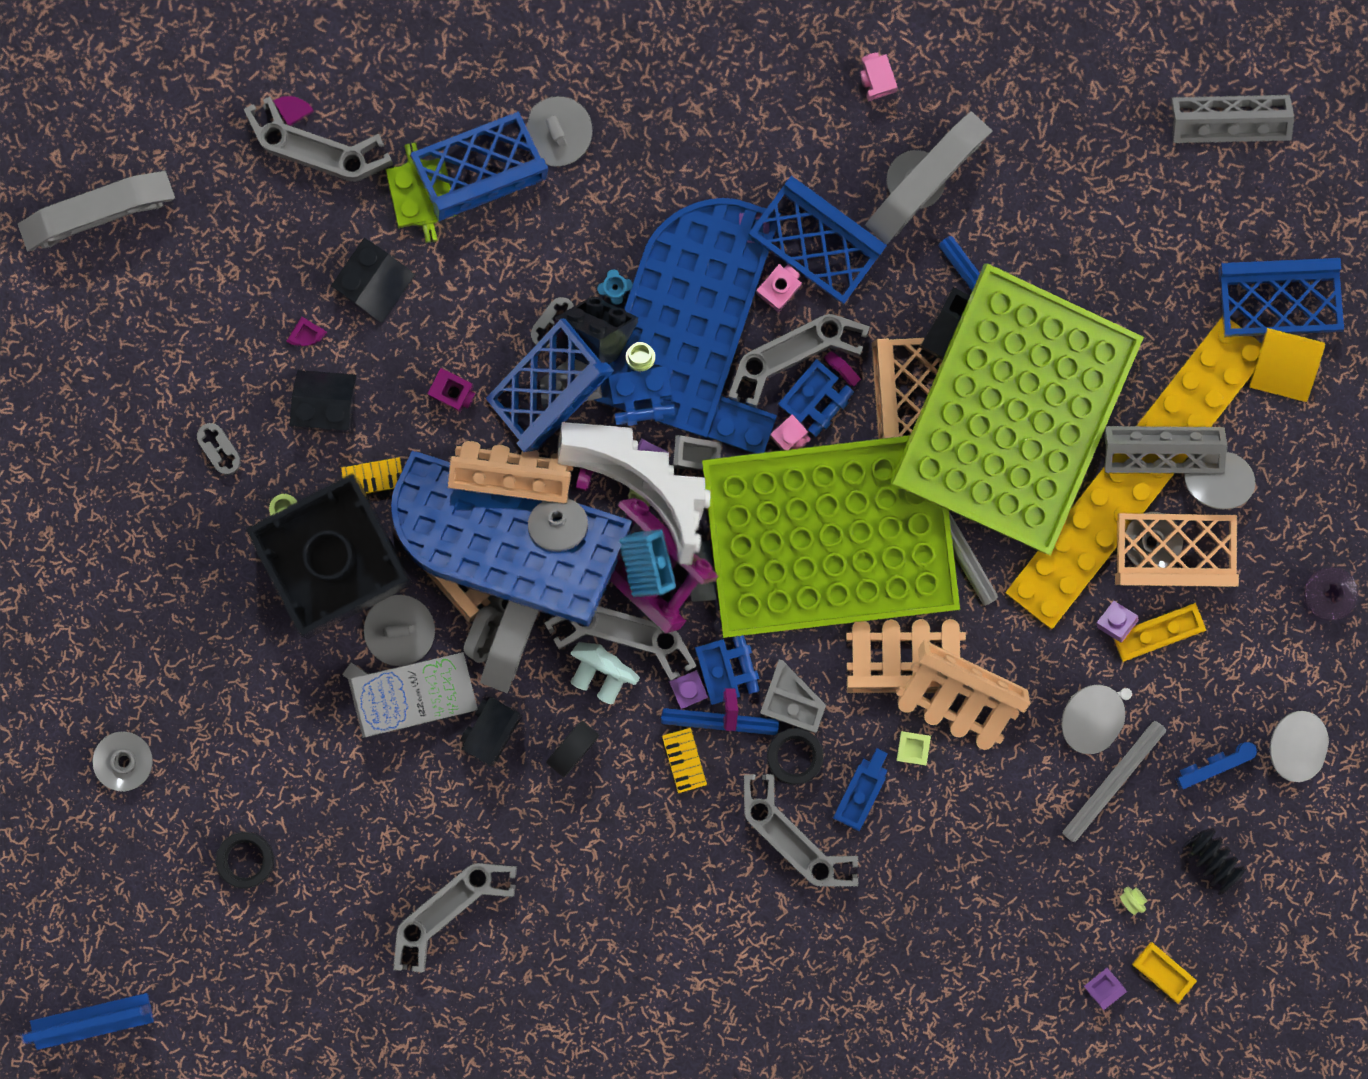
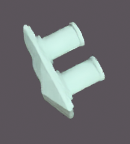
[570,642,640,704]

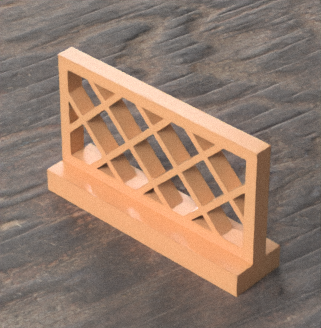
[871,338,943,439]
[1115,513,1239,587]

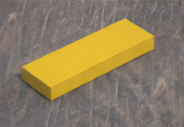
[1113,603,1206,662]

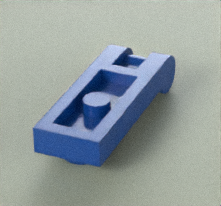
[1175,742,1257,789]

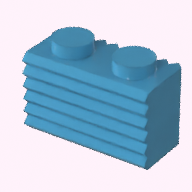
[619,529,676,597]

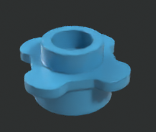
[597,269,633,305]

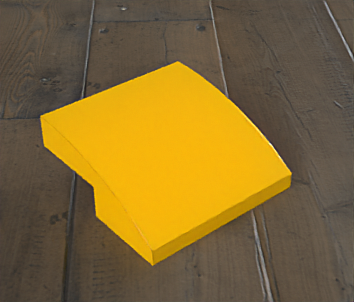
[1249,328,1325,402]

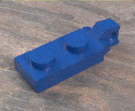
[833,748,888,831]

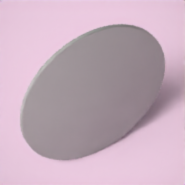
[523,97,593,166]
[1184,452,1255,510]
[364,595,435,666]
[1062,685,1125,754]
[1270,711,1329,782]

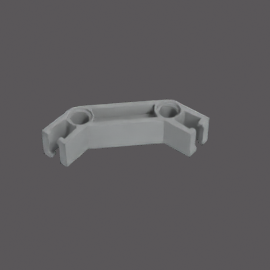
[244,96,394,182]
[865,111,992,245]
[18,171,175,251]
[728,314,870,408]
[480,601,539,693]
[545,606,697,681]
[744,774,858,887]
[394,863,517,972]

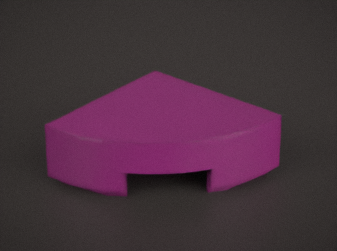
[273,96,314,126]
[286,317,328,347]
[824,351,861,386]
[576,468,593,492]
[723,688,738,731]

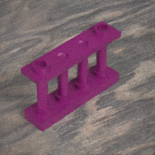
[609,498,719,634]

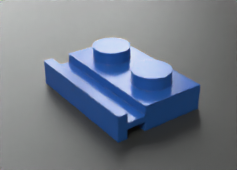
[707,396,777,454]

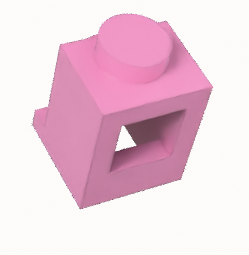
[860,53,898,101]
[756,264,802,313]
[770,414,811,450]

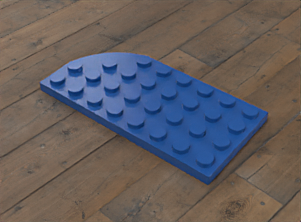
[594,198,781,438]
[391,450,633,626]

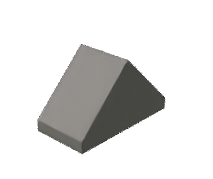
[673,435,722,471]

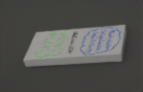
[349,652,478,738]

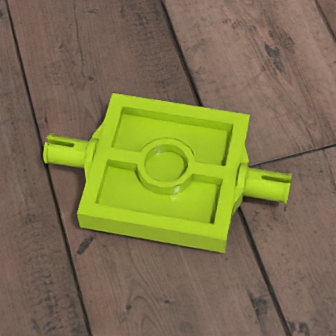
[386,143,456,243]

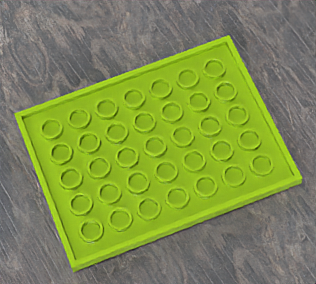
[890,263,1144,555]
[702,435,960,638]

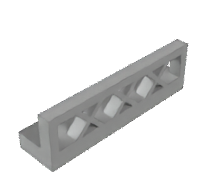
[1172,95,1294,143]
[1104,426,1227,473]

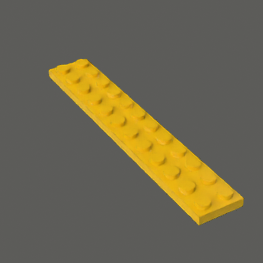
[1005,316,1262,630]

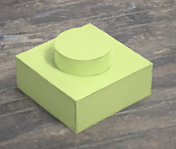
[896,731,931,766]

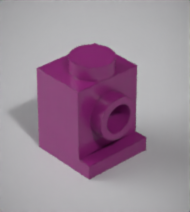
[427,368,476,412]

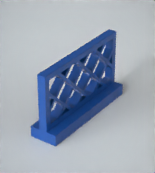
[410,112,548,222]
[748,175,887,305]
[1218,258,1344,337]
[485,318,613,452]
[22,993,154,1050]

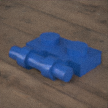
[778,359,854,437]
[609,366,675,426]
[695,635,760,705]

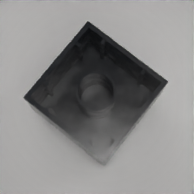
[245,473,413,639]

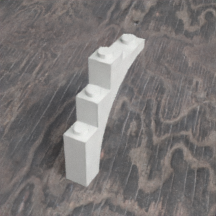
[558,422,710,564]

